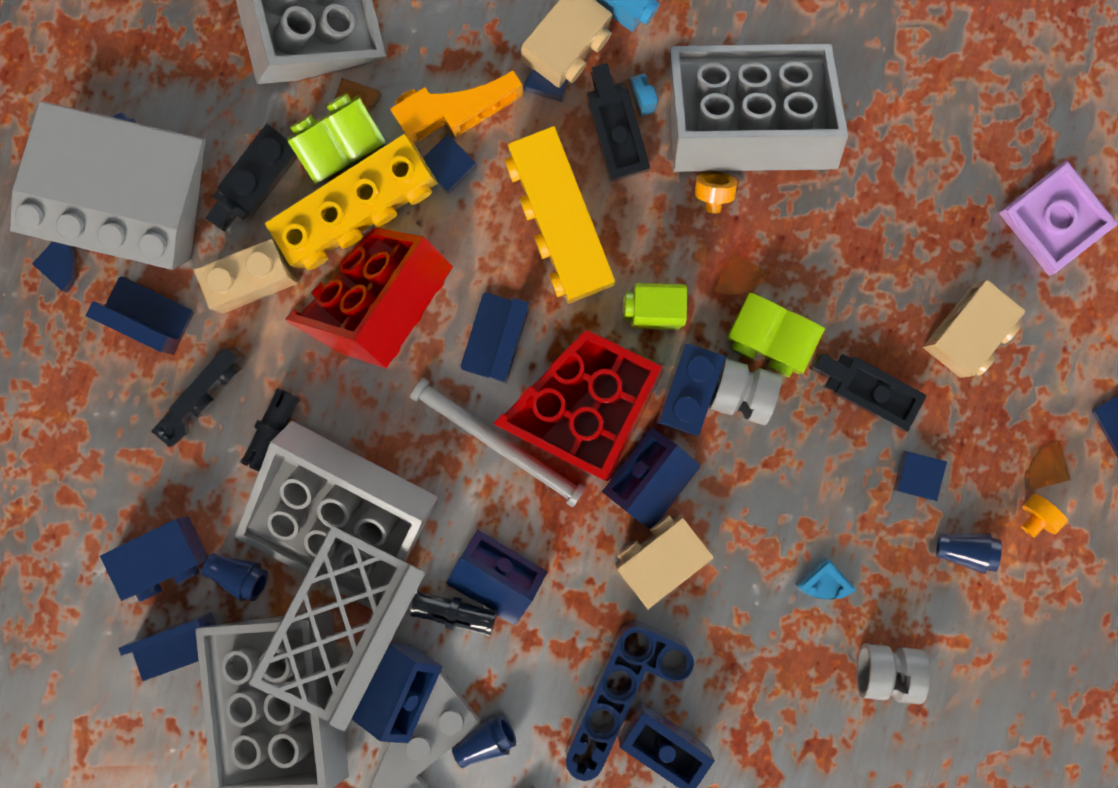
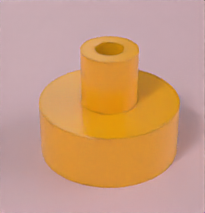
[695,172,737,214]
[1021,494,1068,538]

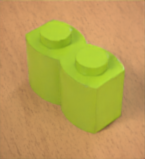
[287,93,386,184]
[622,283,687,330]
[725,292,825,378]

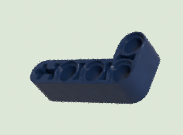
[565,620,694,781]

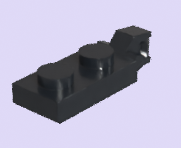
[587,63,650,182]
[206,124,298,232]
[151,347,245,447]
[809,353,927,432]

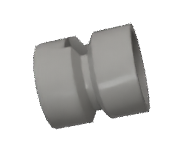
[709,358,782,425]
[856,643,930,705]

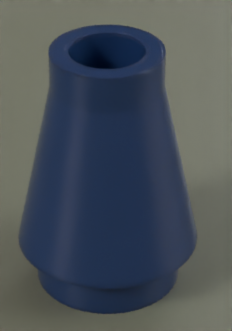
[936,533,1002,574]
[202,553,268,602]
[452,716,516,769]

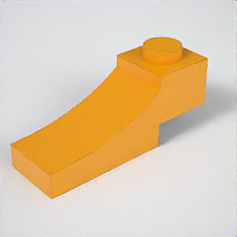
[390,71,523,145]

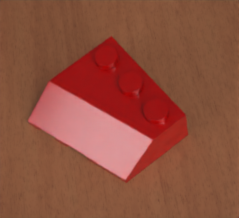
[285,227,453,369]
[493,330,664,481]

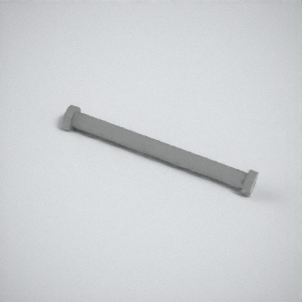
[410,377,586,508]

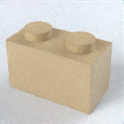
[521,0,612,88]
[194,239,298,314]
[922,280,1026,378]
[615,515,714,609]

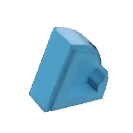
[628,73,658,117]
[796,558,856,599]

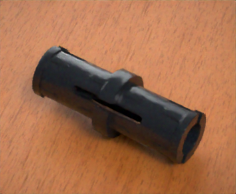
[240,388,301,471]
[410,590,497,637]

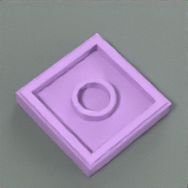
[999,160,1118,276]

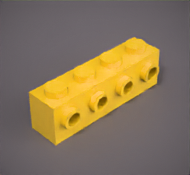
[504,126,615,304]
[264,134,438,270]

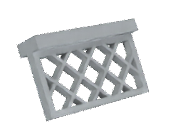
[249,525,425,732]

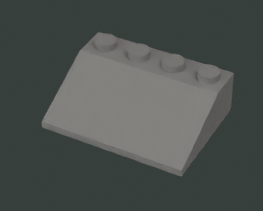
[236,0,386,84]
[670,44,848,172]
[10,101,206,270]
[235,421,438,609]
[195,611,349,788]

